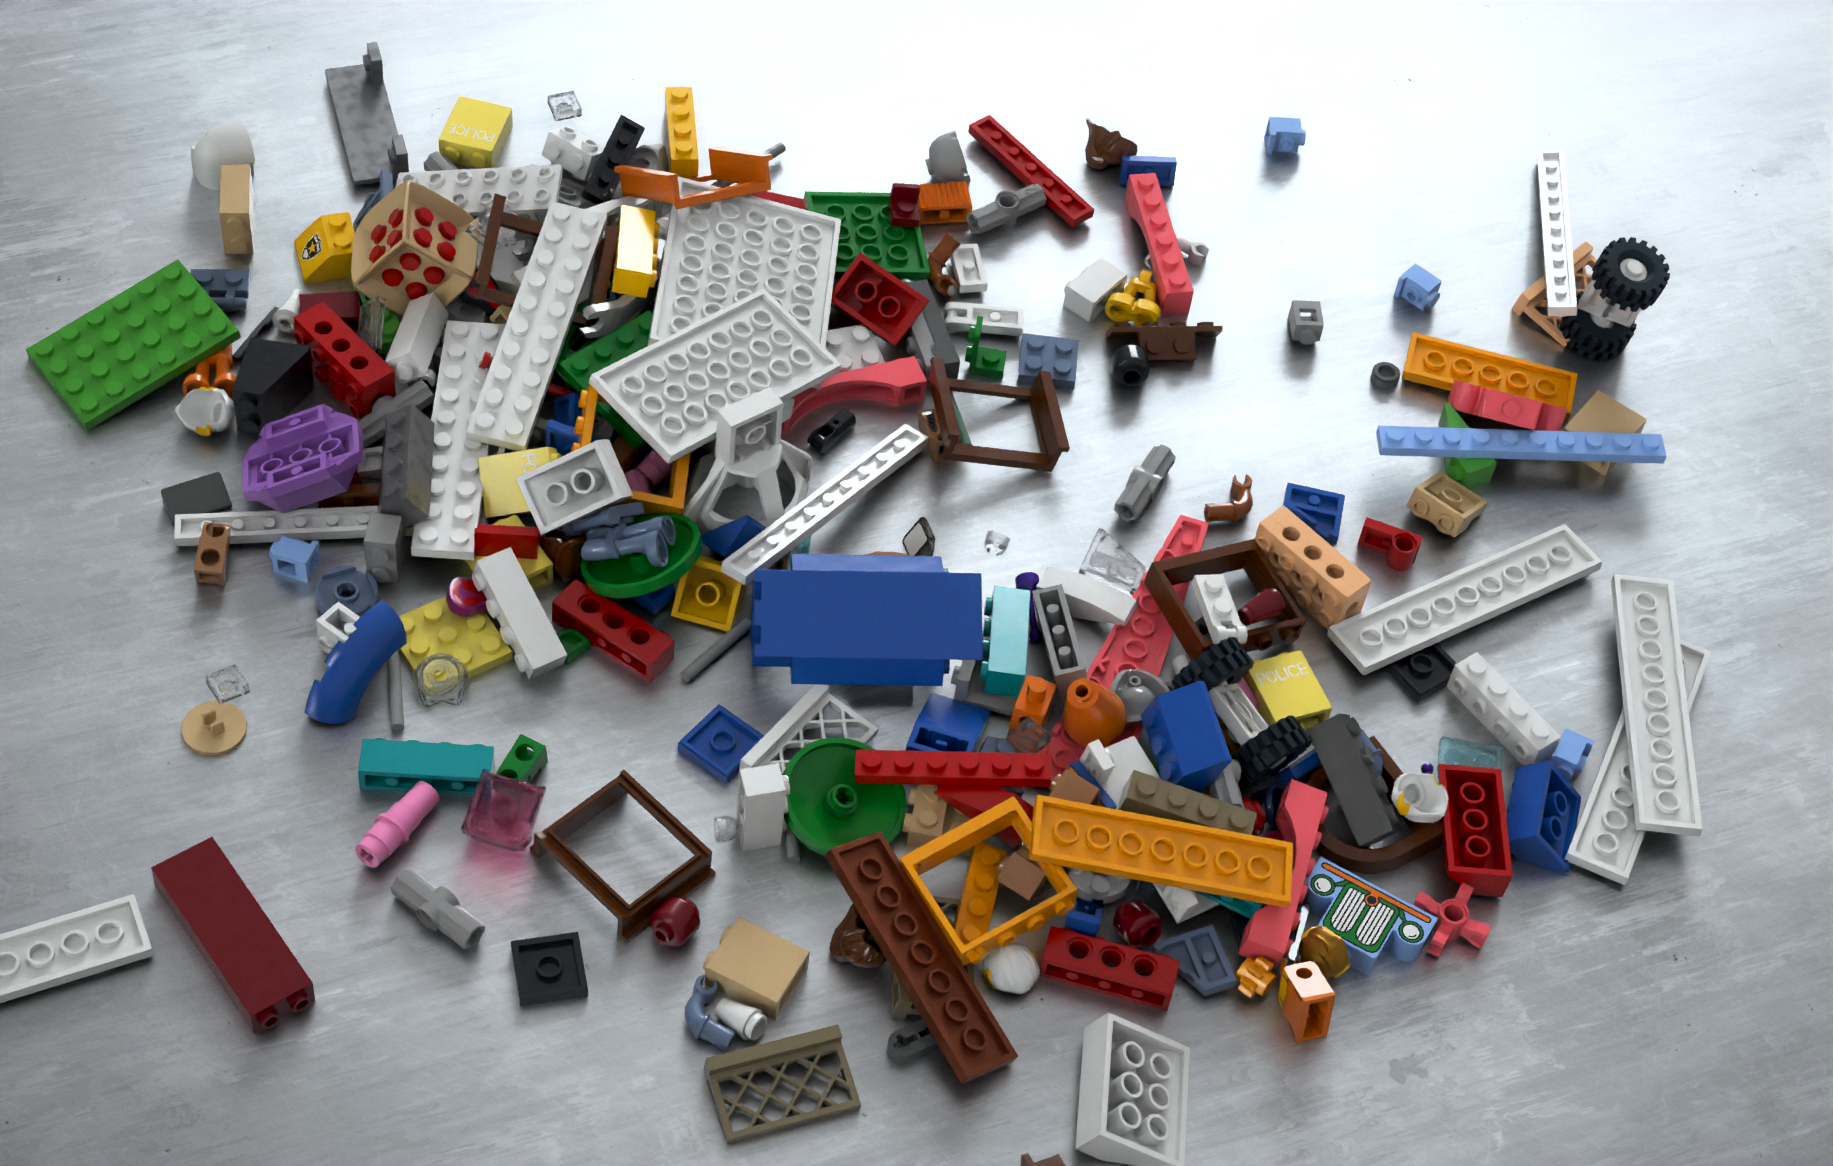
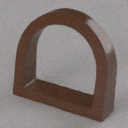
[1307,736,1444,873]

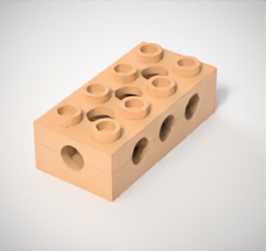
[1255,506,1372,629]

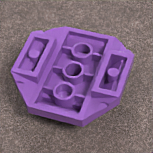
[242,404,364,513]

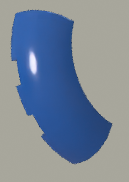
[304,600,407,724]

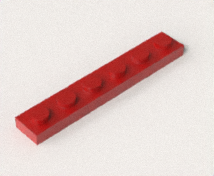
[968,114,1094,228]
[855,750,1051,787]

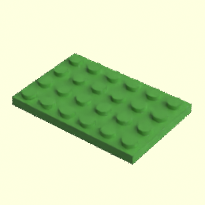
[25,259,241,430]

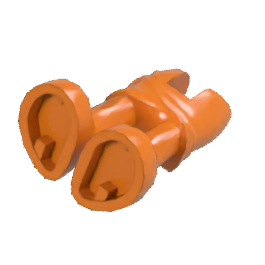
[183,343,236,400]

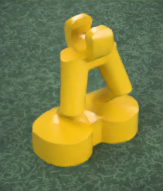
[1105,269,1161,326]

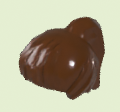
[1085,118,1138,169]
[539,530,587,582]
[829,904,887,969]

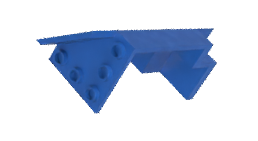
[750,554,983,686]

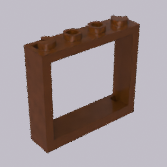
[1144,539,1306,660]

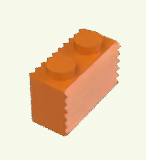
[917,181,973,225]

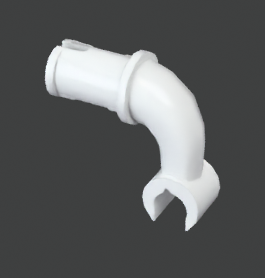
[1144,235,1209,270]

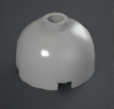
[925,130,971,184]

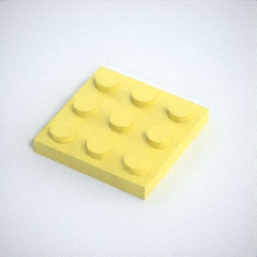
[399,596,513,696]

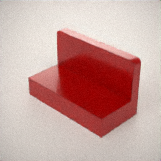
[474,524,540,559]

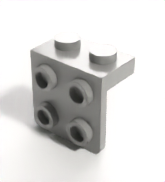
[951,634,1027,715]

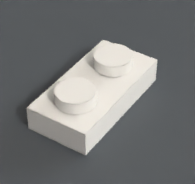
[950,243,988,293]

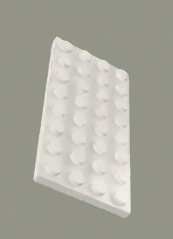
[588,288,842,464]

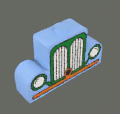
[1302,857,1438,975]

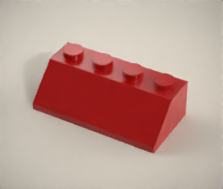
[1437,764,1513,897]

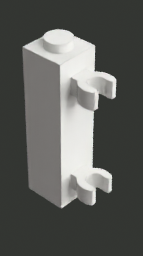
[385,292,449,387]

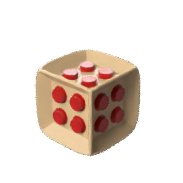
[351,181,478,317]

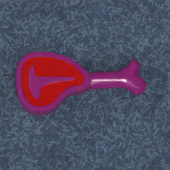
[446,577,489,617]

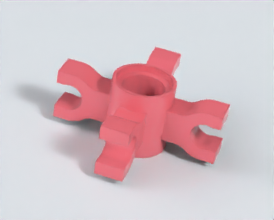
[1414,882,1492,958]

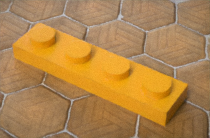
[953,842,1007,945]

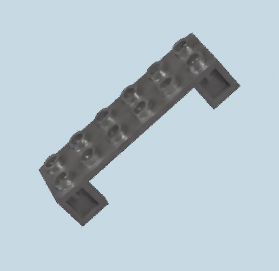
[325,42,409,185]

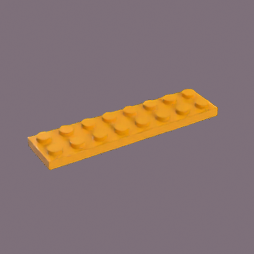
[1029,795,1293,908]

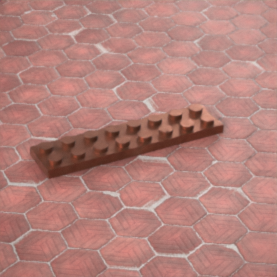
[825,831,1018,1084]

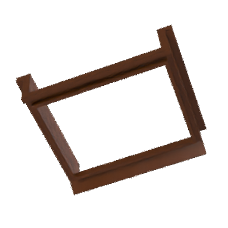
[476,194,619,327]
[927,357,1070,472]
[530,769,716,943]

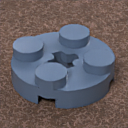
[314,566,379,617]

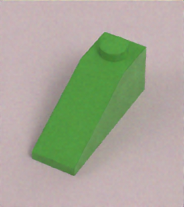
[1438,403,1497,489]

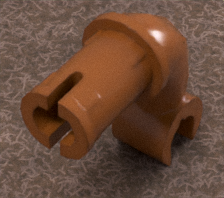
[928,233,961,298]
[1204,474,1253,523]

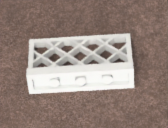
[738,684,878,777]

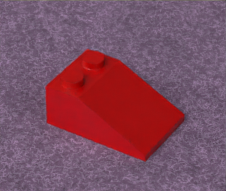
[831,253,929,347]

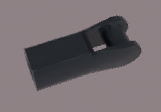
[807,408,856,453]

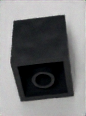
[232,337,314,433]

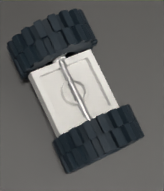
[1560,237,1670,361]
[1171,637,1312,788]

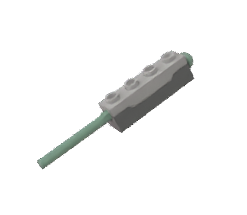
[901,279,972,445]

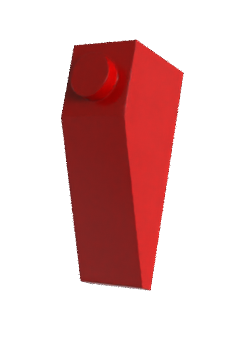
[934,785,1034,848]

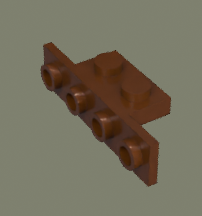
[1106,321,1223,362]

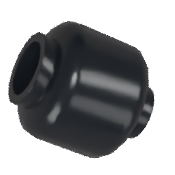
[1112,344,1150,387]

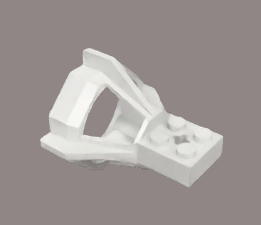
[681,387,812,535]

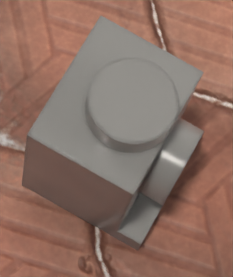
[1287,300,1324,345]

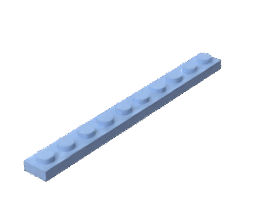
[1376,426,1667,464]

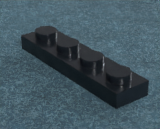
[581,115,645,205]

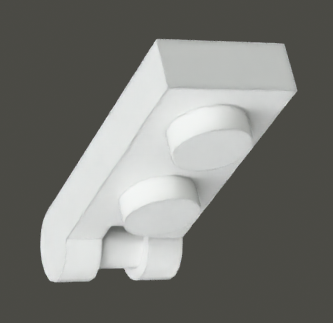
[944,302,1024,336]
[1191,574,1248,645]

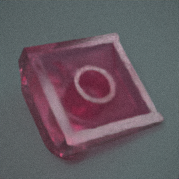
[461,769,546,851]

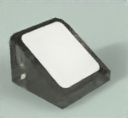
[902,517,936,556]

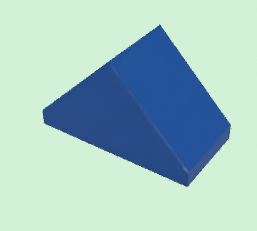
[701,515,766,558]
[1064,898,1104,937]

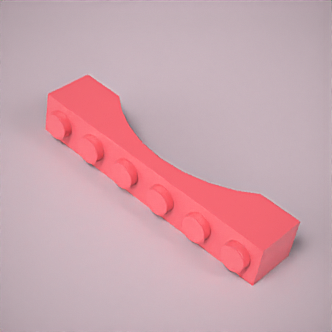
[1125,173,1194,316]
[781,356,927,434]
[1238,779,1329,968]

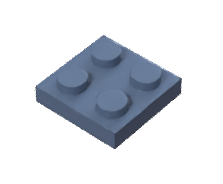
[1017,333,1079,389]

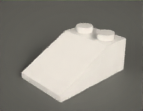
[516,439,633,535]

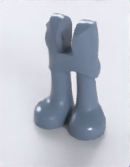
[581,516,676,567]

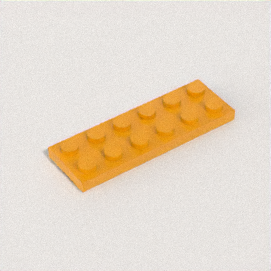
[1402,332,1578,421]

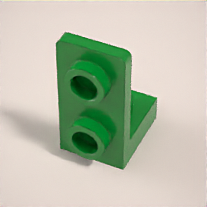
[965,316,1007,379]

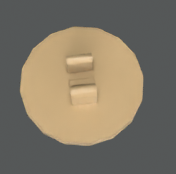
[181,701,247,756]

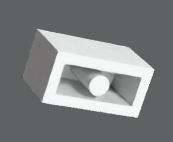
[1063,257,1127,323]

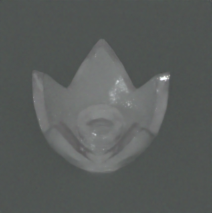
[412,653,469,707]

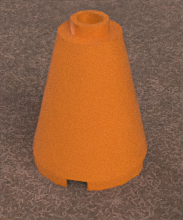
[1063,678,1127,747]

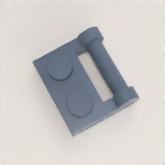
[563,501,645,537]

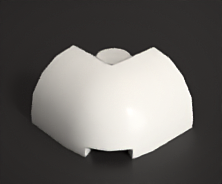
[191,120,256,191]

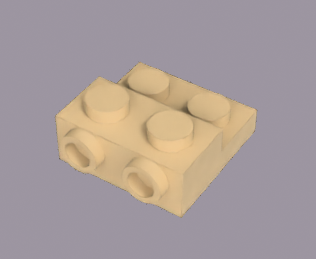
[1406,471,1489,538]
[902,785,972,857]

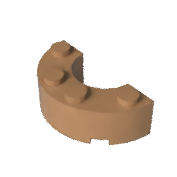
[996,768,1101,901]

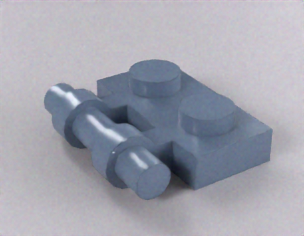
[190,269,251,312]

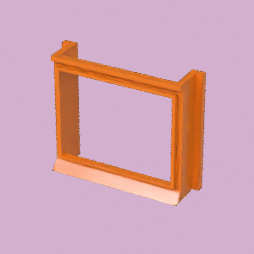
[614,147,773,209]

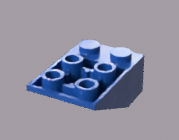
[905,693,991,752]

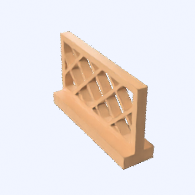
[1511,241,1597,347]

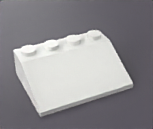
[1075,1012,1190,1166]

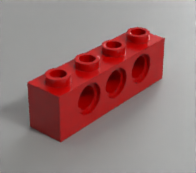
[552,579,675,683]
[1039,926,1180,1011]

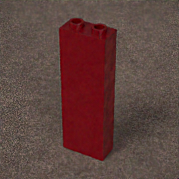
[151,837,315,1033]

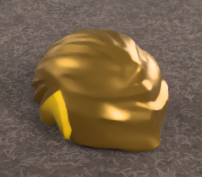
[1298,926,1350,979]

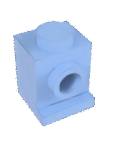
[1264,117,1306,155]
[1393,263,1442,311]
[269,535,321,583]
[1551,728,1595,782]

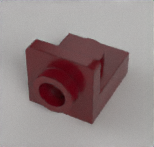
[888,183,920,228]

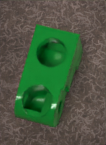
[492,734,548,800]

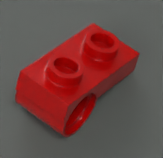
[1357,517,1423,571]

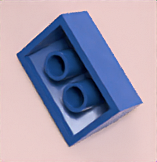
[1141,681,1232,794]
[1507,760,1581,873]

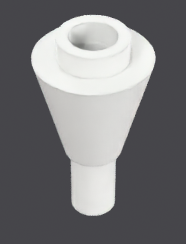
[272,289,303,333]

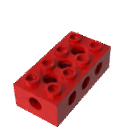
[293,302,396,419]

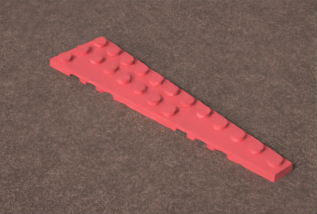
[1039,515,1209,788]

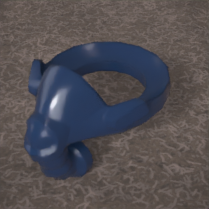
[1250,784,1285,828]

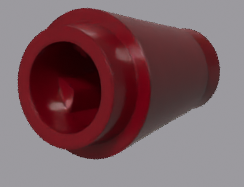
[1238,588,1285,626]

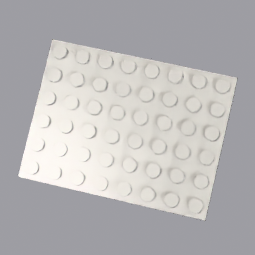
[647,176,841,389]

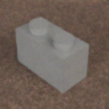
[364,512,405,583]

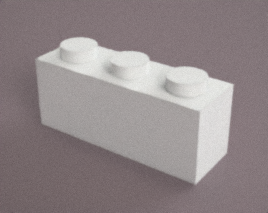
[736,763,790,851]

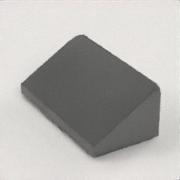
[161,472,232,525]

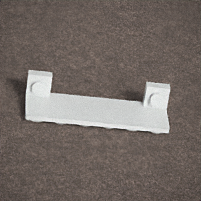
[396,164,563,223]
[1079,736,1220,924]

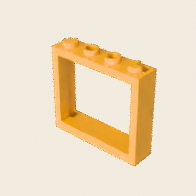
[571,384,691,515]
[900,796,1077,966]

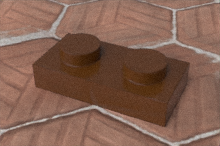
[318,483,380,508]

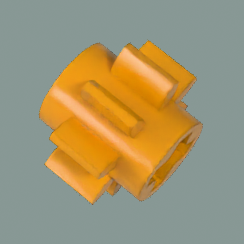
[1235,956,1277,998]

